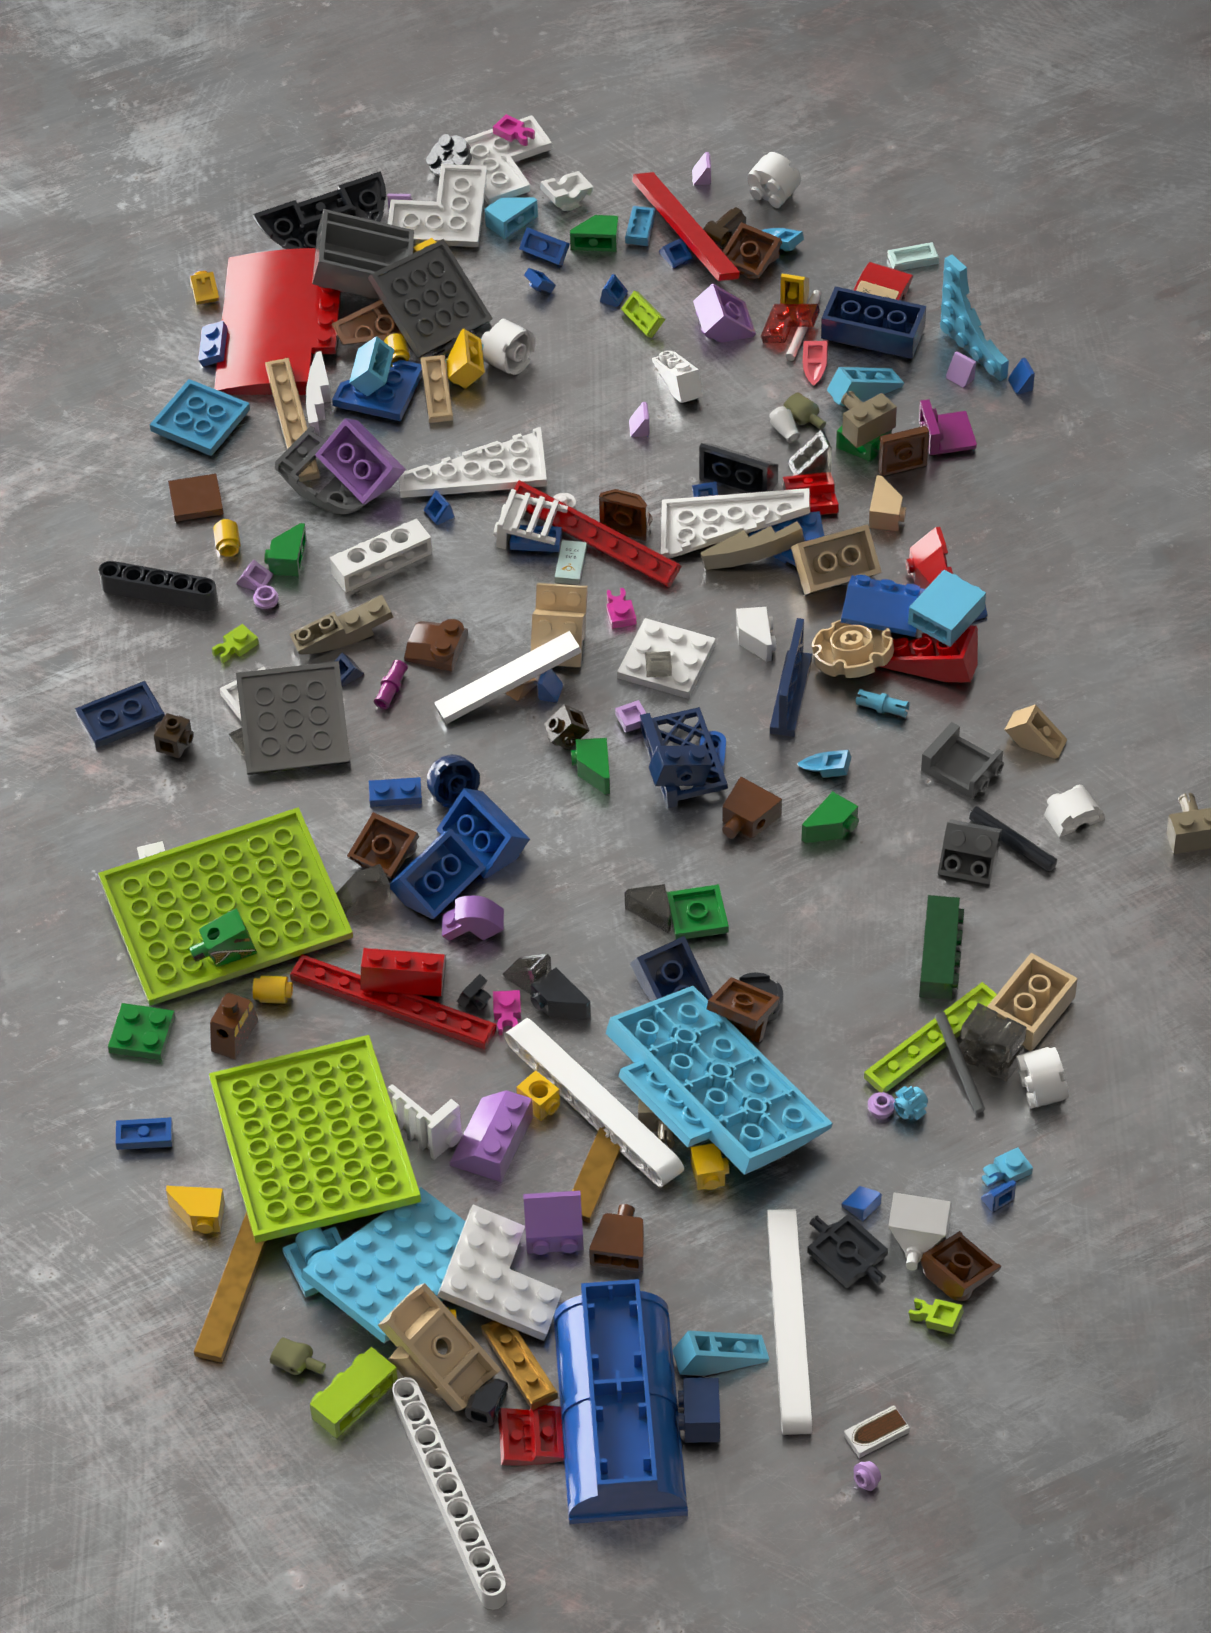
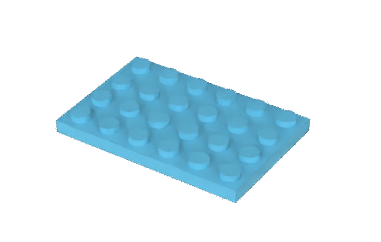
[301,1187,466,1343]

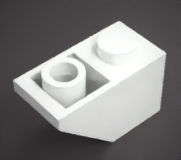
[736,607,776,662]

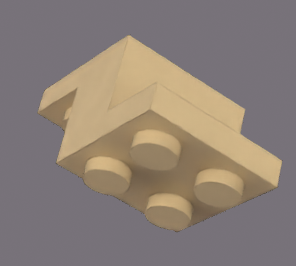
[531,583,588,667]

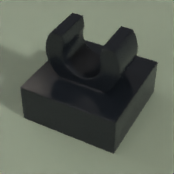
[457,974,491,1010]

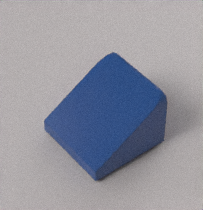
[659,238,693,268]
[1008,358,1035,394]
[538,669,563,703]
[981,1180,1016,1212]
[841,1186,882,1222]

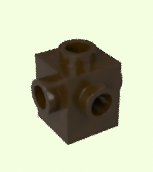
[544,704,590,749]
[153,713,194,758]

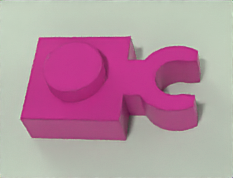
[493,114,535,146]
[607,588,637,629]
[493,990,521,1035]

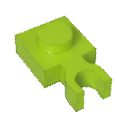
[212,624,259,664]
[908,1298,964,1334]

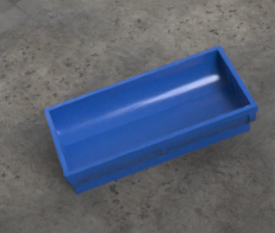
[554,1279,688,1524]

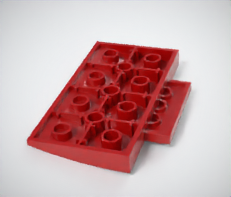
[214,248,341,395]

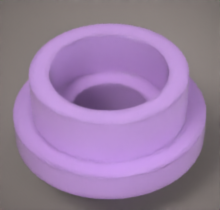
[253,585,279,609]
[868,1092,895,1119]
[854,1461,881,1491]

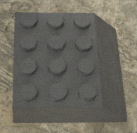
[312,209,414,300]

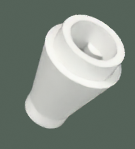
[769,406,800,443]

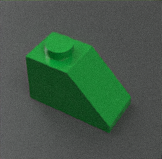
[570,215,619,252]
[264,523,307,577]
[571,738,610,795]
[801,791,859,843]

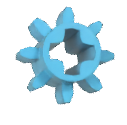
[894,1086,928,1120]

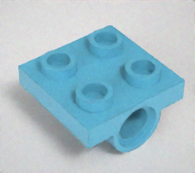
[283,1226,343,1298]

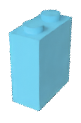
[908,570,986,647]

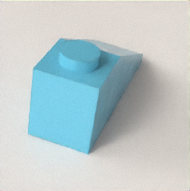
[827,367,904,406]
[672,1331,769,1376]

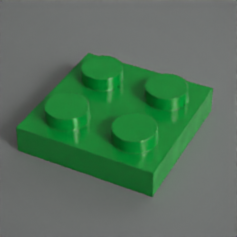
[666,884,729,939]
[108,1003,175,1061]

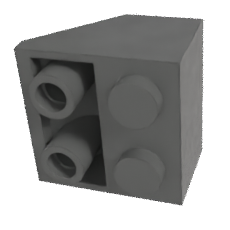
[938,819,1003,884]

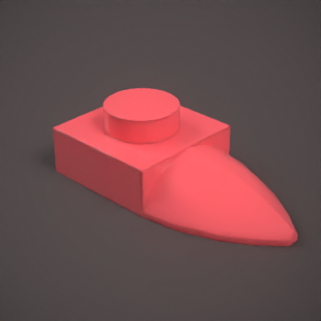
[803,341,828,386]

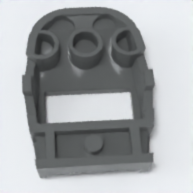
[275,426,367,514]

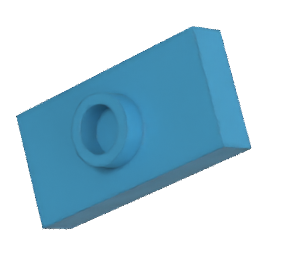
[625,206,656,246]

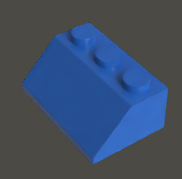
[840,575,925,637]
[436,788,530,878]
[388,828,486,919]

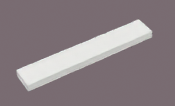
[435,631,582,724]

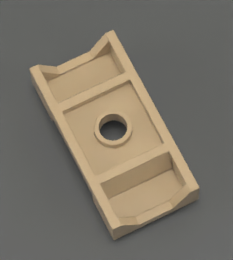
[378,1283,501,1412]

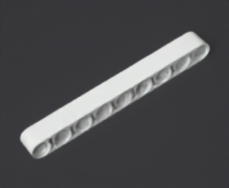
[504,1018,684,1187]
[767,1209,812,1435]
[392,1377,507,1610]

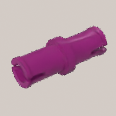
[374,660,408,709]

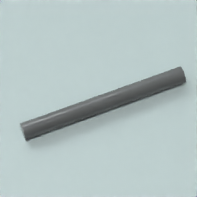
[935,1012,985,1113]

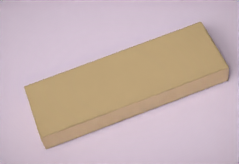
[421,355,453,423]

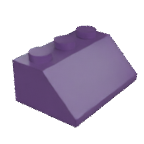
[315,418,406,504]
[449,1090,533,1182]

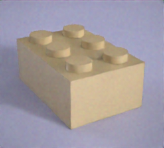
[791,524,882,595]
[985,953,1078,1051]

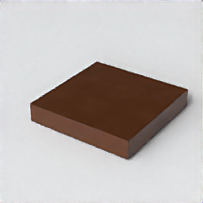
[878,425,929,476]
[168,473,224,522]

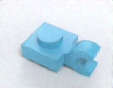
[981,1147,1033,1187]

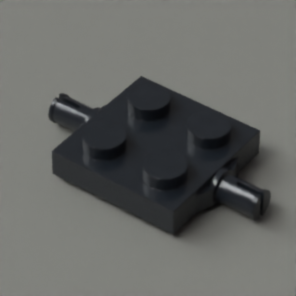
[807,1214,888,1288]

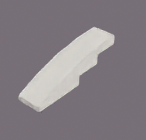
[306,351,331,436]

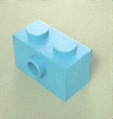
[349,336,394,396]

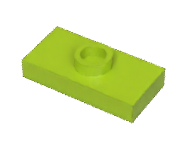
[621,290,666,338]

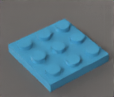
[150,379,250,456]

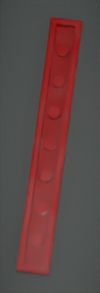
[632,172,740,281]
[514,480,682,588]
[290,954,497,1050]

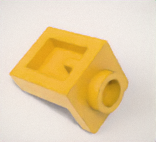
[190,271,219,305]

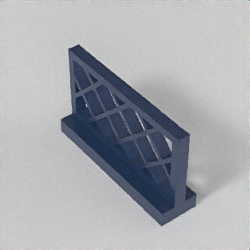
[770,618,812,737]
[640,707,728,808]

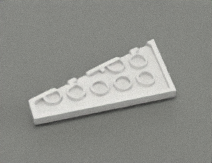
[399,427,547,498]
[661,488,810,559]

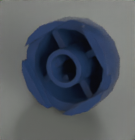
[427,754,480,808]

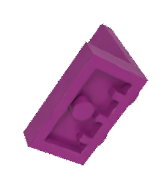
[919,399,977,455]

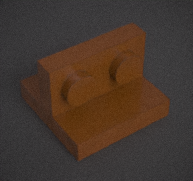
[706,977,780,1043]

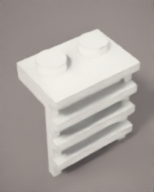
[493,489,568,549]
[388,1084,462,1160]

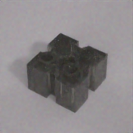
[960,1003,1027,1081]

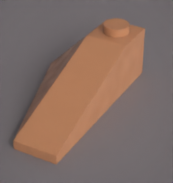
[332,300,403,345]

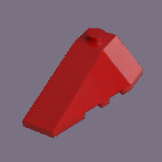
[906,527,953,589]
[878,625,978,683]

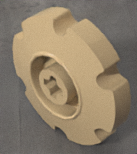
[812,620,894,678]

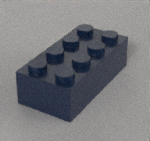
[821,286,926,359]

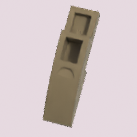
[289,595,394,654]

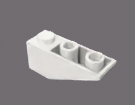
[652,351,704,403]

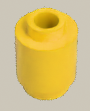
[384,333,410,367]
[213,519,241,557]
[253,976,293,1004]

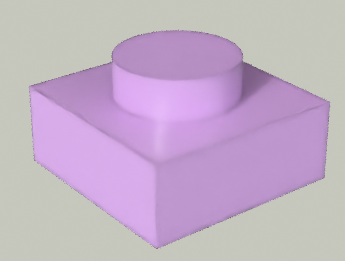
[615,700,646,733]

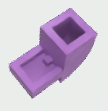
[442,896,504,941]

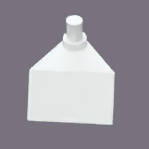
[888,1192,952,1270]

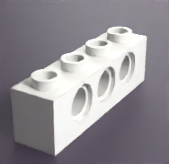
[330,518,432,593]

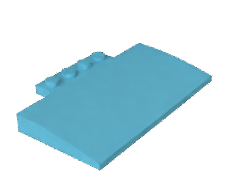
[605,986,833,1175]

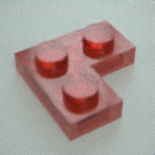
[761,303,820,343]

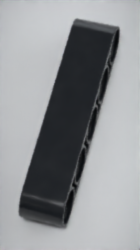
[98,561,218,611]

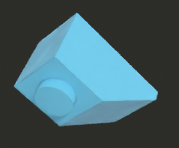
[485,197,538,239]

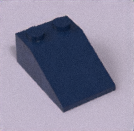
[630,936,713,1002]

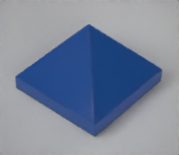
[692,482,718,497]

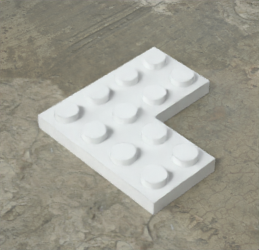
[464,115,552,205]
[388,164,488,247]
[437,1204,562,1341]

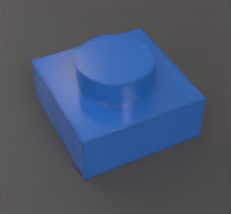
[524,268,556,293]

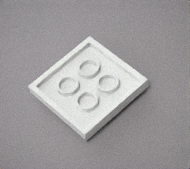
[617,618,716,699]

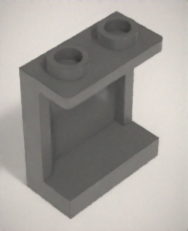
[921,722,1004,799]

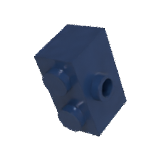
[648,745,712,786]
[678,1378,720,1443]

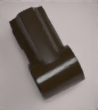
[703,207,746,249]

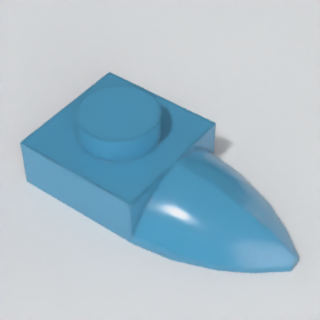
[762,228,804,251]
[797,750,852,778]

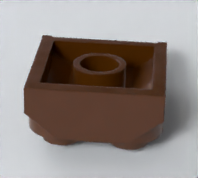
[723,222,783,279]
[599,489,653,541]
[404,619,468,672]
[347,812,420,879]
[920,1231,1001,1301]

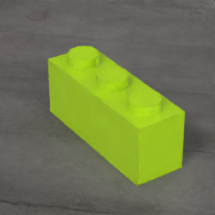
[310,1347,398,1439]

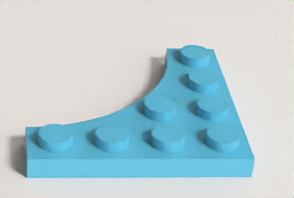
[940,255,1009,381]

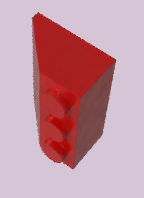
[360,948,446,996]

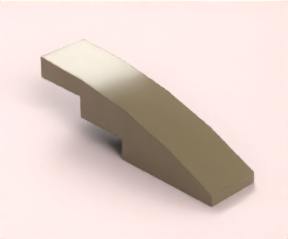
[700,522,805,570]

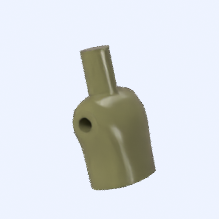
[783,392,826,430]
[270,1337,326,1375]

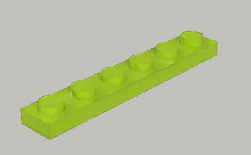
[864,982,997,1093]

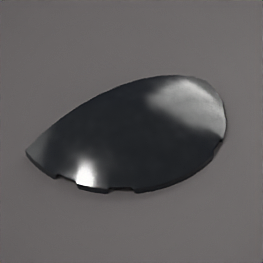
[253,171,386,249]

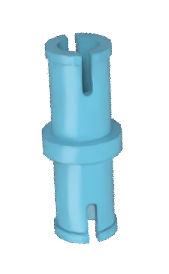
[856,689,910,718]

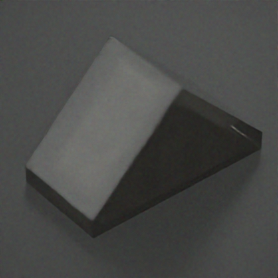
[788,430,832,476]
[624,884,671,933]
[503,953,552,995]

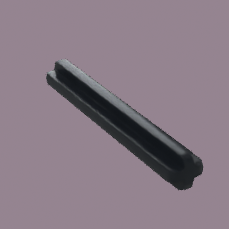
[969,806,1057,871]

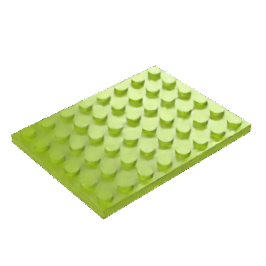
[98,807,353,1006]
[209,1035,421,1243]

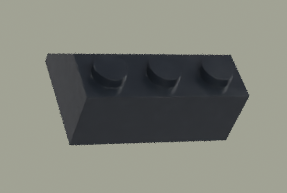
[699,443,778,493]

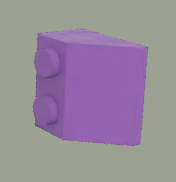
[693,283,756,343]
[523,1191,584,1255]

